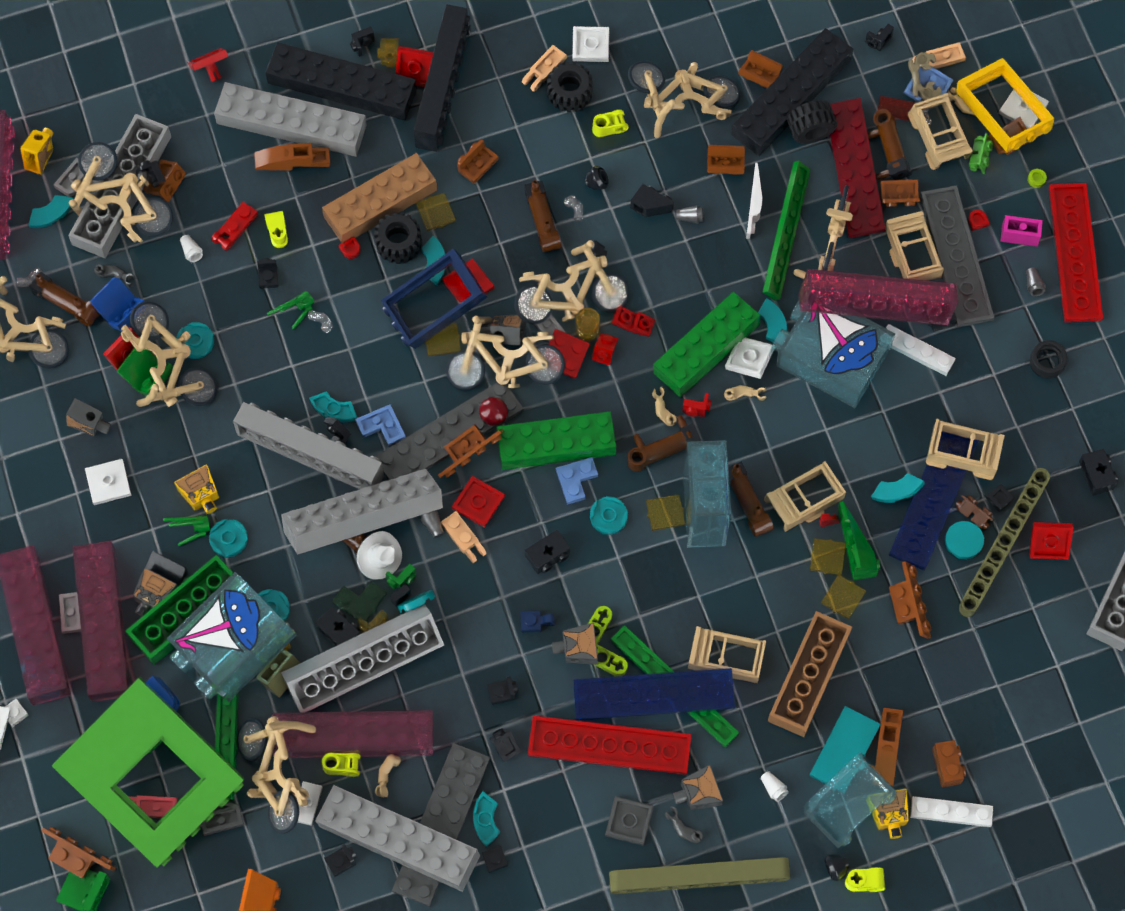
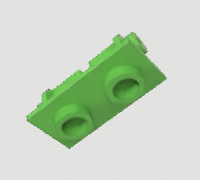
[969,133,993,174]

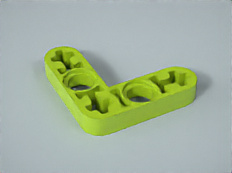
[588,606,628,677]

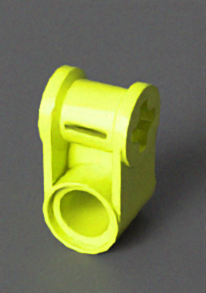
[592,110,629,137]
[264,211,288,248]
[322,753,361,777]
[845,868,885,892]

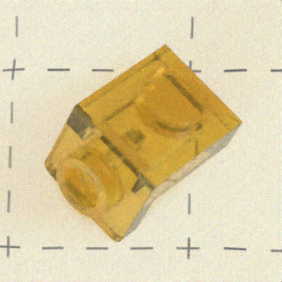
[358,610,389,633]

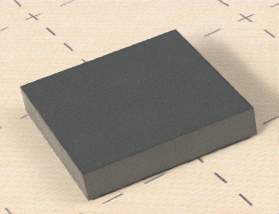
[605,796,654,846]

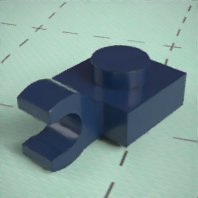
[521,611,555,633]

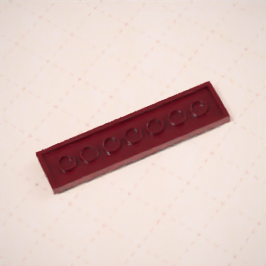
[830,98,886,238]

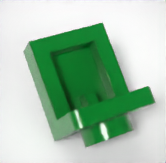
[385,564,416,589]

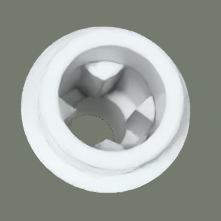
[180,235,203,262]
[760,771,789,802]

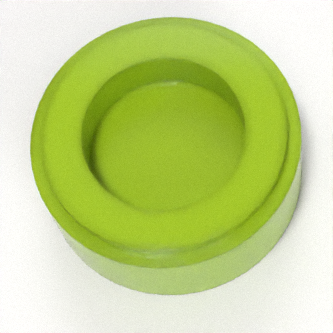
[1027,169,1047,188]

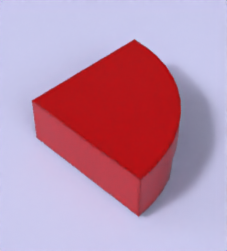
[819,513,839,527]

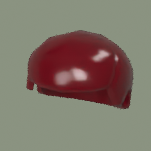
[479,397,508,426]

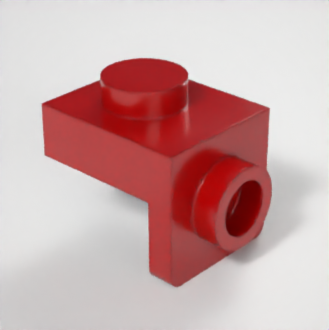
[592,333,619,365]
[682,393,712,417]

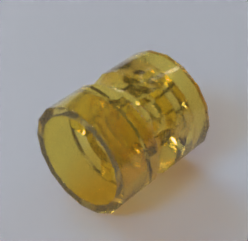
[575,308,600,341]

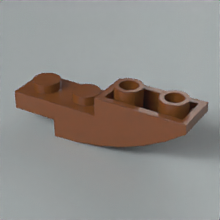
[254,143,330,171]
[873,708,903,788]

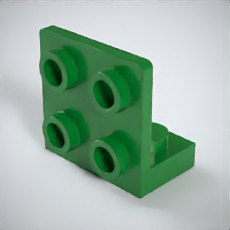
[117,348,173,396]
[56,870,110,911]

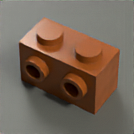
[932,740,966,788]

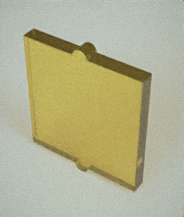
[416,193,456,231]
[424,323,461,356]
[646,494,685,531]
[810,538,846,575]
[821,575,866,619]

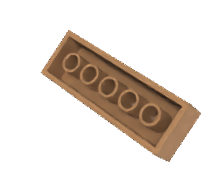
[322,153,437,243]
[768,611,852,737]

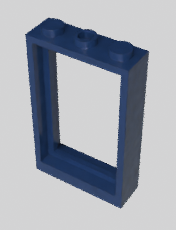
[381,248,488,349]

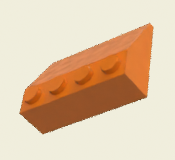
[239,869,281,911]

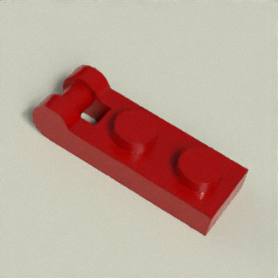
[211,202,258,251]

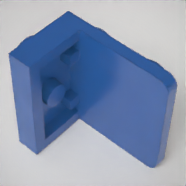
[91,277,146,331]

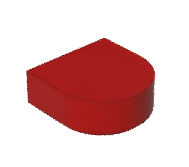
[968,210,990,231]
[338,236,361,259]

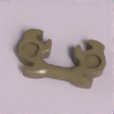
[908,52,941,100]

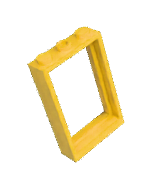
[956,58,1054,153]

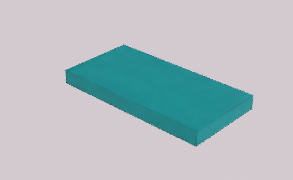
[809,706,881,794]

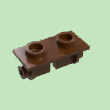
[955,495,995,530]

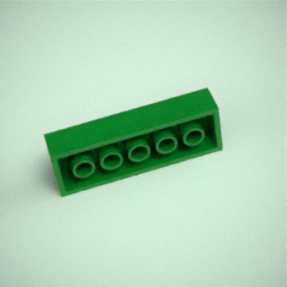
[653,291,760,398]
[497,411,616,470]
[126,555,244,665]

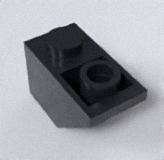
[630,184,674,217]

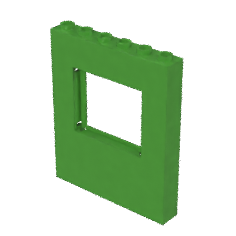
[52,677,244,868]

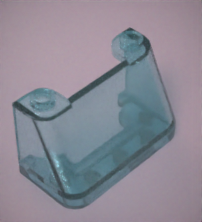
[803,752,897,848]

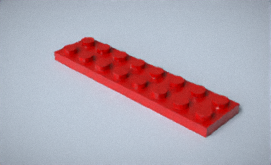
[1049,183,1103,322]
[528,716,691,775]

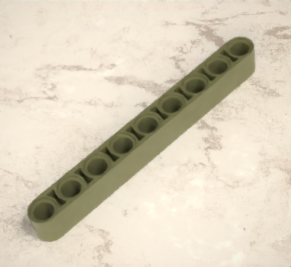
[959,468,1050,617]
[609,857,791,894]

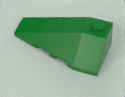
[838,501,880,580]

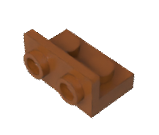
[143,159,186,202]

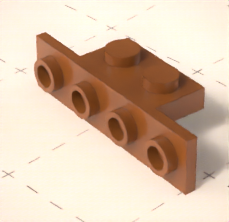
[438,424,504,478]
[889,561,931,639]
[41,827,117,879]

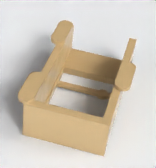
[908,93,973,170]
[885,211,944,286]
[926,419,1005,480]
[764,461,846,532]
[688,626,766,683]

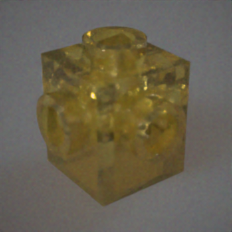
[377,38,400,67]

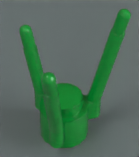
[267,291,314,329]
[163,516,210,546]

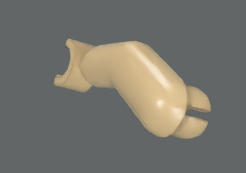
[948,87,983,116]
[724,385,767,401]
[652,387,677,426]
[375,754,401,798]

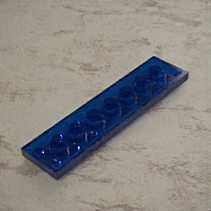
[889,421,979,571]
[573,668,735,720]

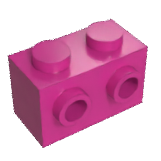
[1000,215,1043,247]

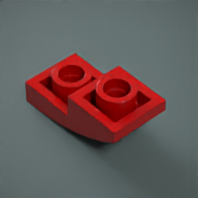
[611,306,655,337]

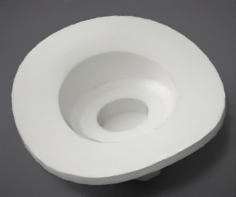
[357,531,402,580]

